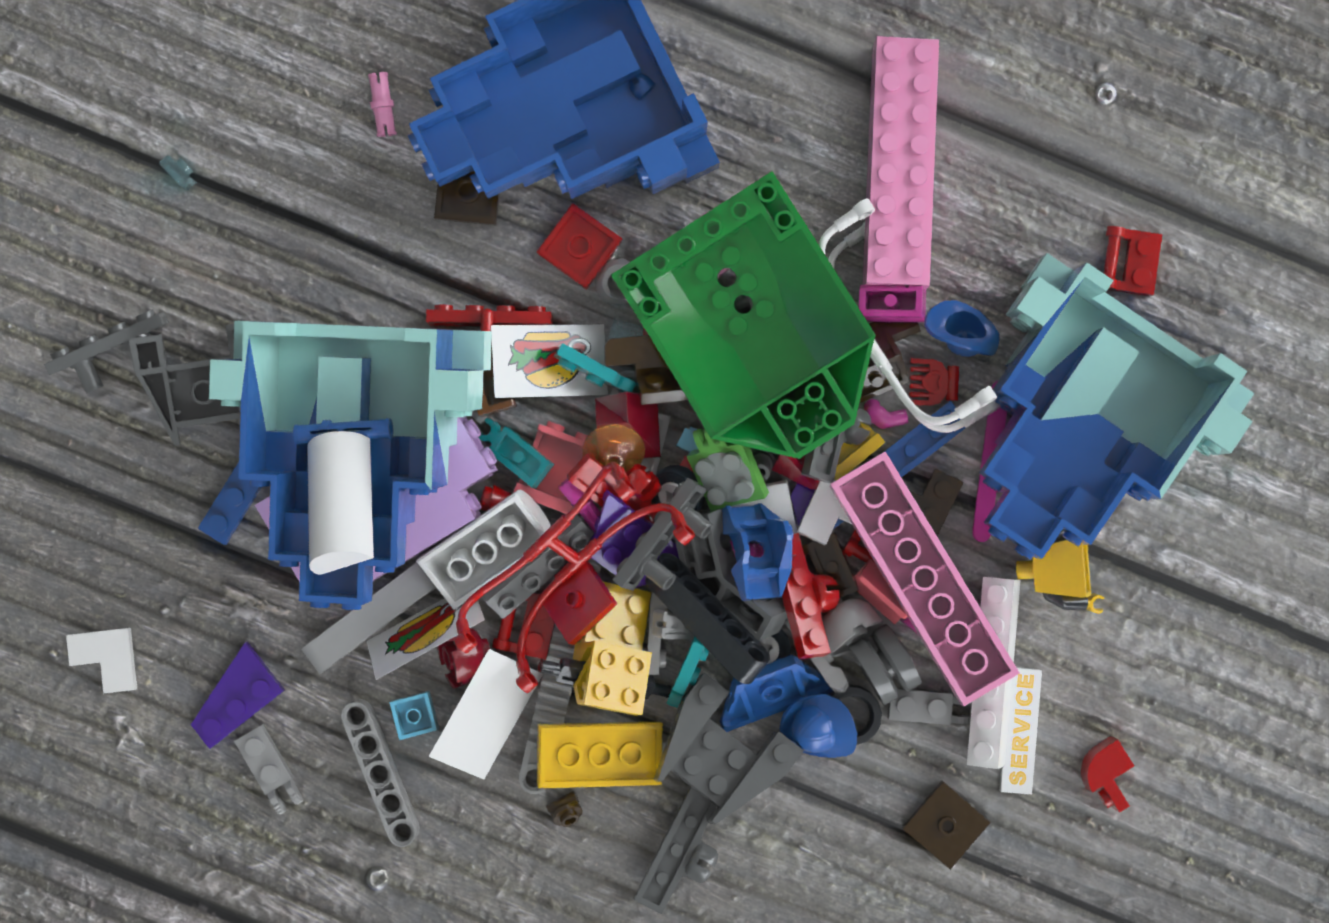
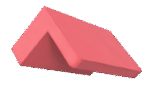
[854,559,908,625]

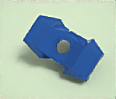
[722,503,794,601]

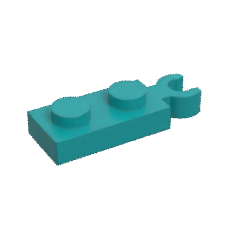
[553,343,636,393]
[479,418,554,489]
[666,636,709,708]

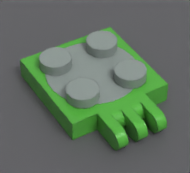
[687,428,769,510]

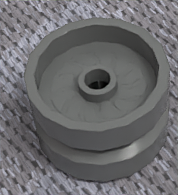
[849,624,922,705]

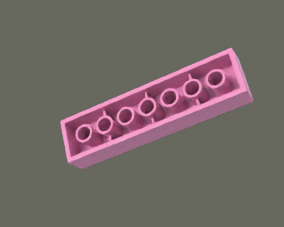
[862,36,939,290]
[829,451,1020,706]

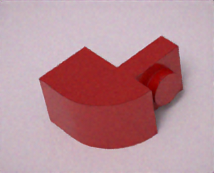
[1081,736,1135,813]

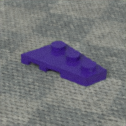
[191,642,285,749]

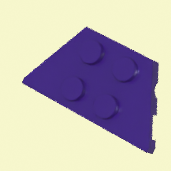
[590,490,679,589]

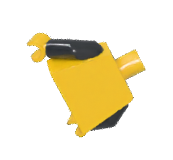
[1016,530,1104,614]

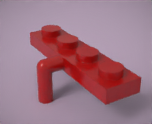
[426,304,553,346]

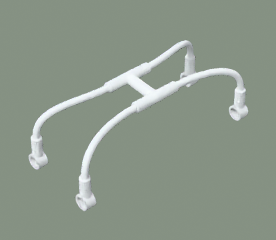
[819,198,1001,433]

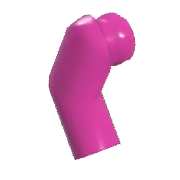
[864,399,909,429]

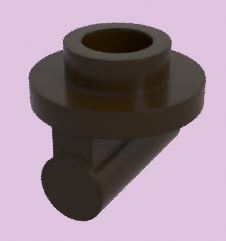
[546,791,583,827]

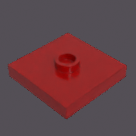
[536,203,623,290]
[538,561,618,645]

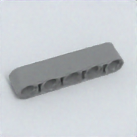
[301,563,436,674]
[341,699,420,847]

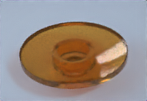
[582,425,645,472]

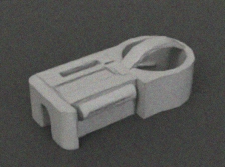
[652,609,694,640]

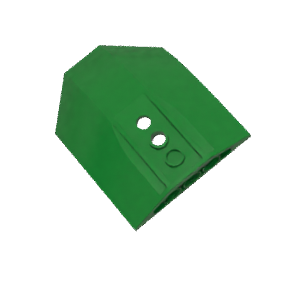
[611,171,875,459]

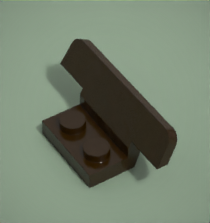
[860,322,921,403]
[604,335,688,405]

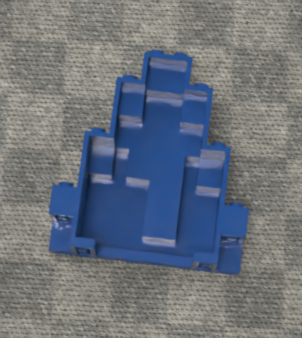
[408,0,720,199]

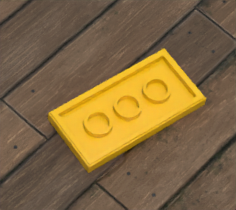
[537,721,663,788]

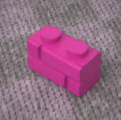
[859,285,926,322]

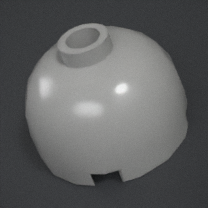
[822,598,883,657]

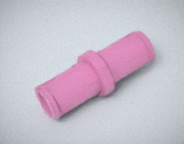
[368,72,397,137]

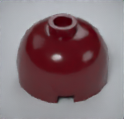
[437,627,490,689]

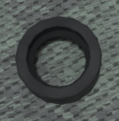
[828,684,882,745]

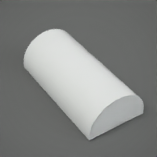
[307,431,374,575]
[416,490,551,610]

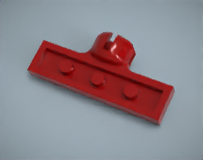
[566,453,662,524]
[782,533,840,659]

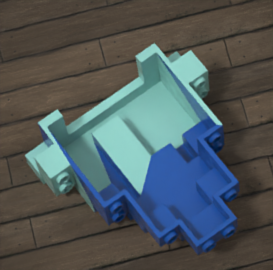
[979,253,1254,560]
[209,321,492,610]

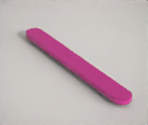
[972,380,1007,542]

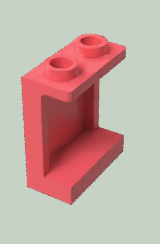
[513,421,598,514]

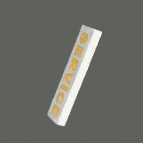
[999,668,1042,795]

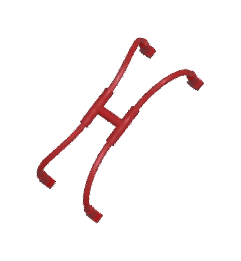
[455,462,695,693]

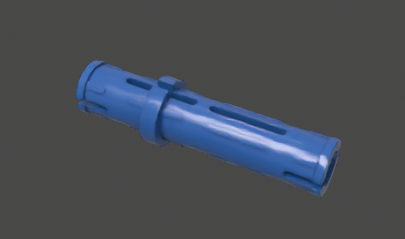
[293,418,394,445]

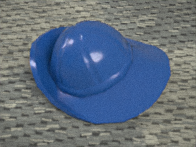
[924,300,1000,357]
[779,694,857,758]

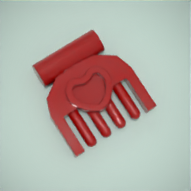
[909,358,960,406]

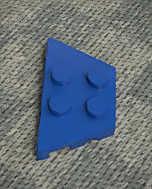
[719,655,834,732]

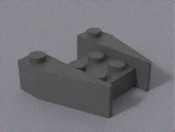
[129,320,257,446]
[654,673,804,824]

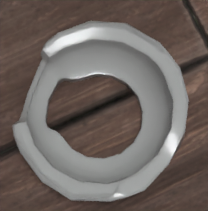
[595,258,631,305]

